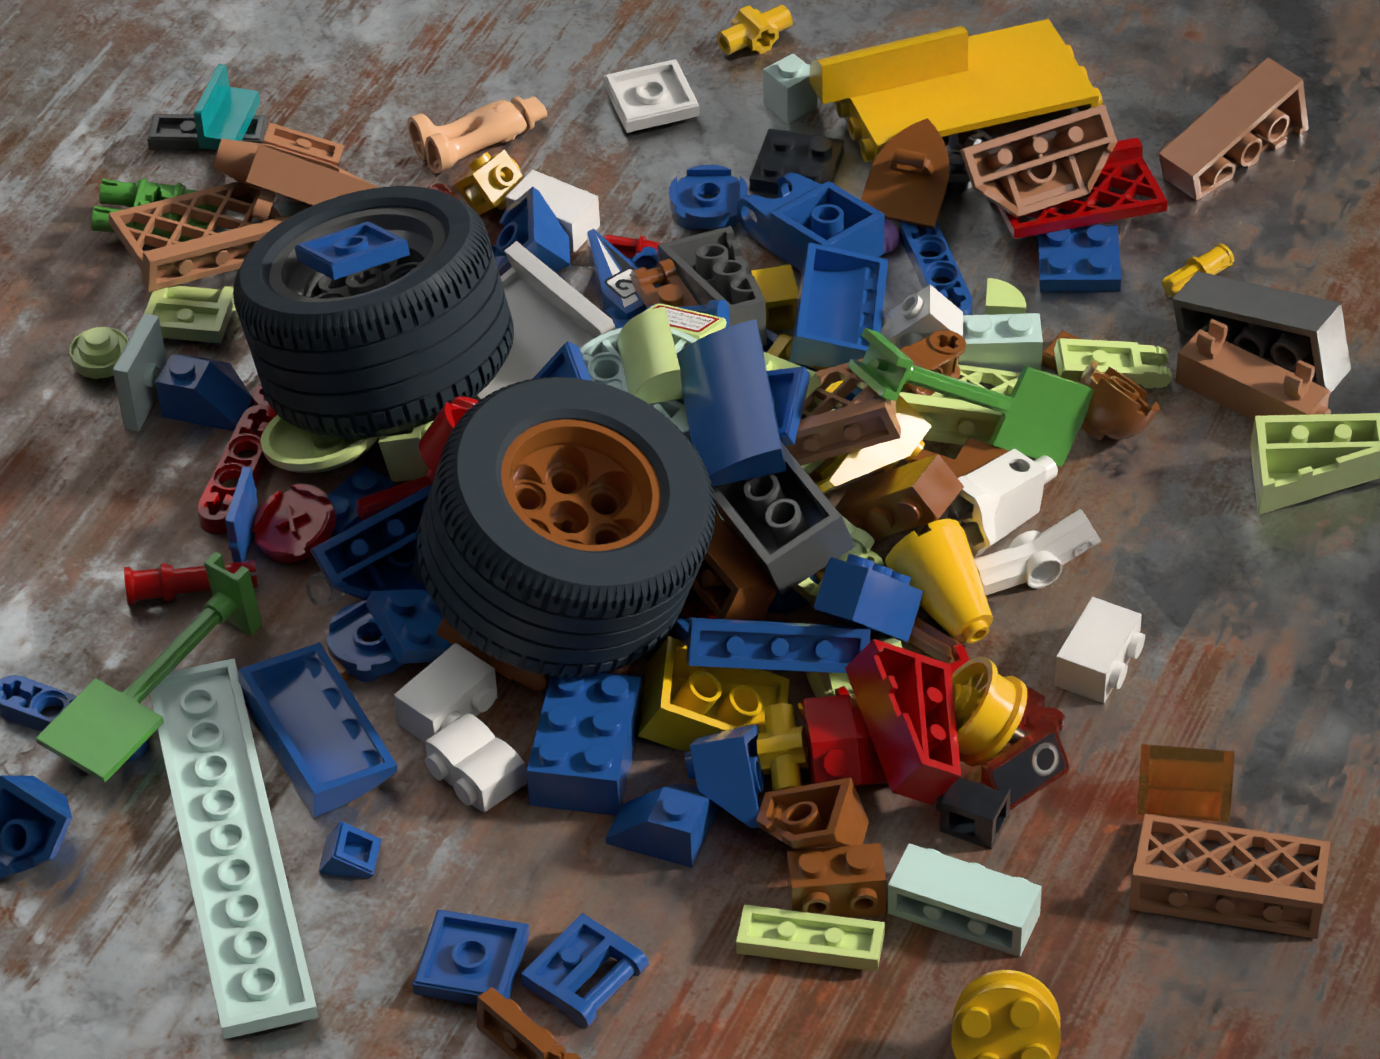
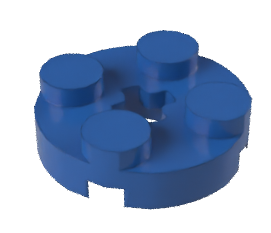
[669,165,748,230]
[327,601,405,682]

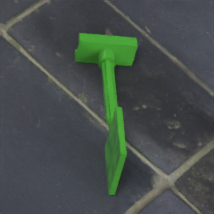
[848,328,1095,467]
[36,551,262,783]

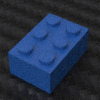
[526,673,643,815]

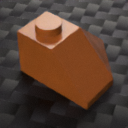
[756,777,869,850]

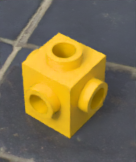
[455,150,524,215]

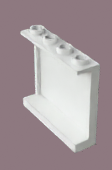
[472,241,616,401]

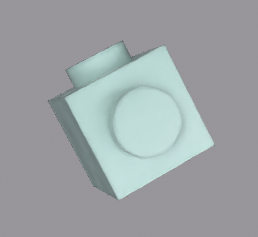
[763,54,818,124]

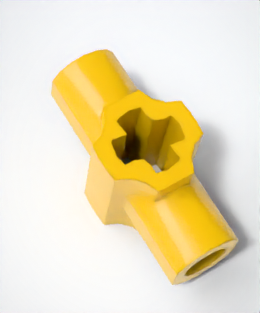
[717,4,793,55]
[756,703,809,791]

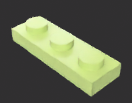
[736,904,885,972]

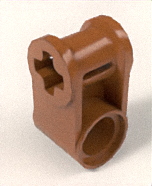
[899,330,966,396]

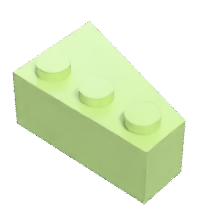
[1250,413,1380,515]

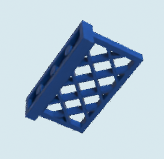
[673,618,871,673]

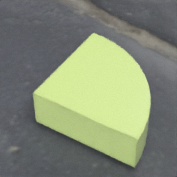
[985,278,1026,315]

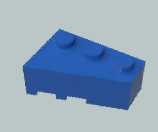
[813,554,924,642]

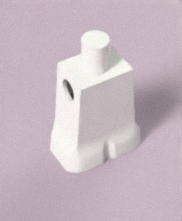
[939,448,1058,559]

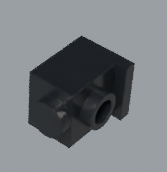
[936,778,1011,849]

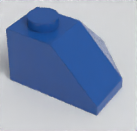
[491,186,570,276]
[155,354,254,431]
[685,723,766,829]
[0,775,72,879]
[606,782,721,868]

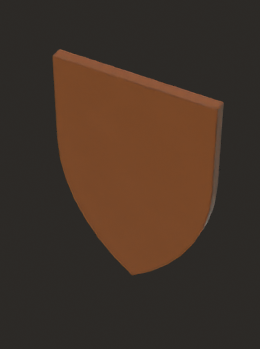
[861,118,950,229]

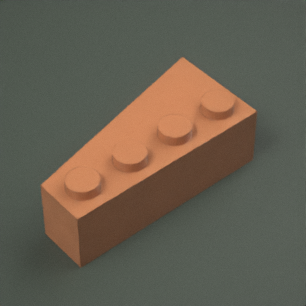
[1159,57,1309,201]

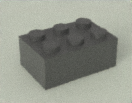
[712,442,855,595]

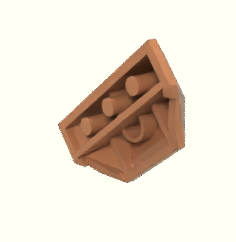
[960,104,1117,218]

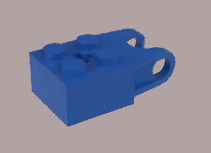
[736,172,885,271]

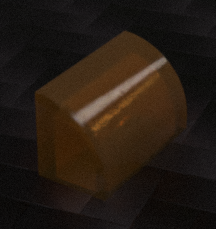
[1136,744,1235,822]

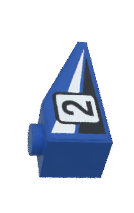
[587,228,659,323]

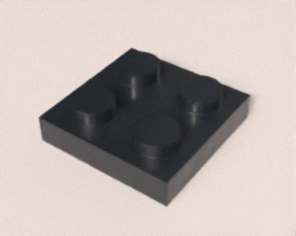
[749,129,844,195]

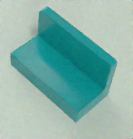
[194,64,260,150]

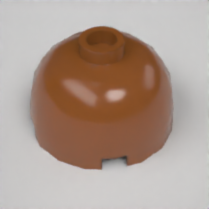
[1077,361,1160,440]

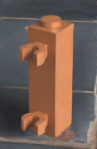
[245,144,380,221]
[1175,319,1331,420]

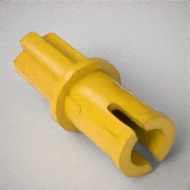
[1161,243,1234,298]

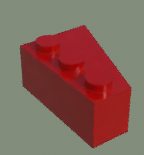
[845,639,961,805]

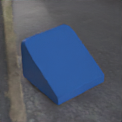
[318,821,381,878]

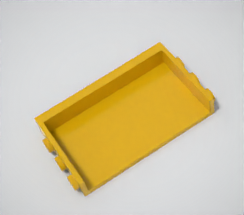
[835,19,1103,166]

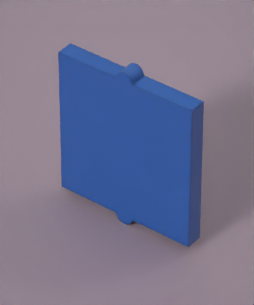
[225,467,259,563]

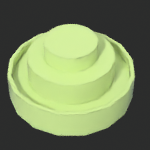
[69,327,129,379]

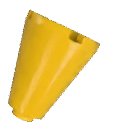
[885,519,993,644]

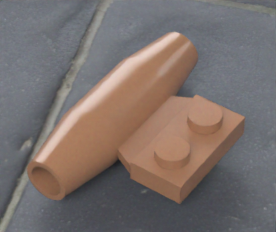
[213,122,369,191]

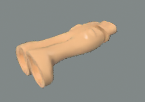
[407,96,547,173]

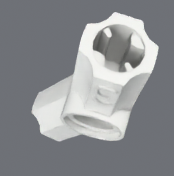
[974,509,1101,595]

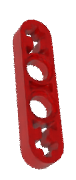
[197,405,278,534]

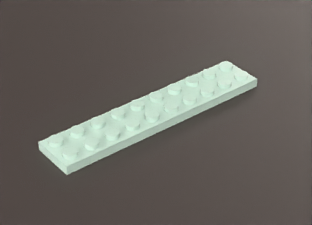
[150,658,318,1039]

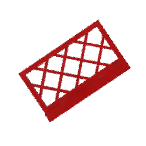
[988,137,1168,239]

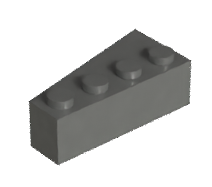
[658,226,767,346]
[1172,271,1351,395]

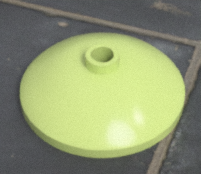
[261,415,380,473]

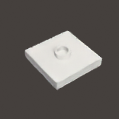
[604,59,700,133]

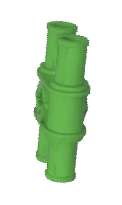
[91,178,219,242]

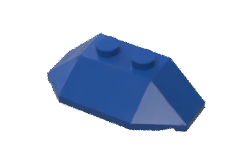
[310,484,432,601]

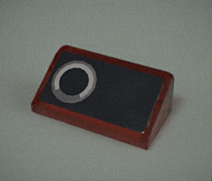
[981,721,1069,811]

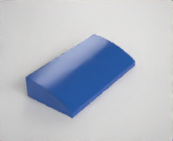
[789,242,888,367]
[677,319,786,487]
[238,642,397,818]

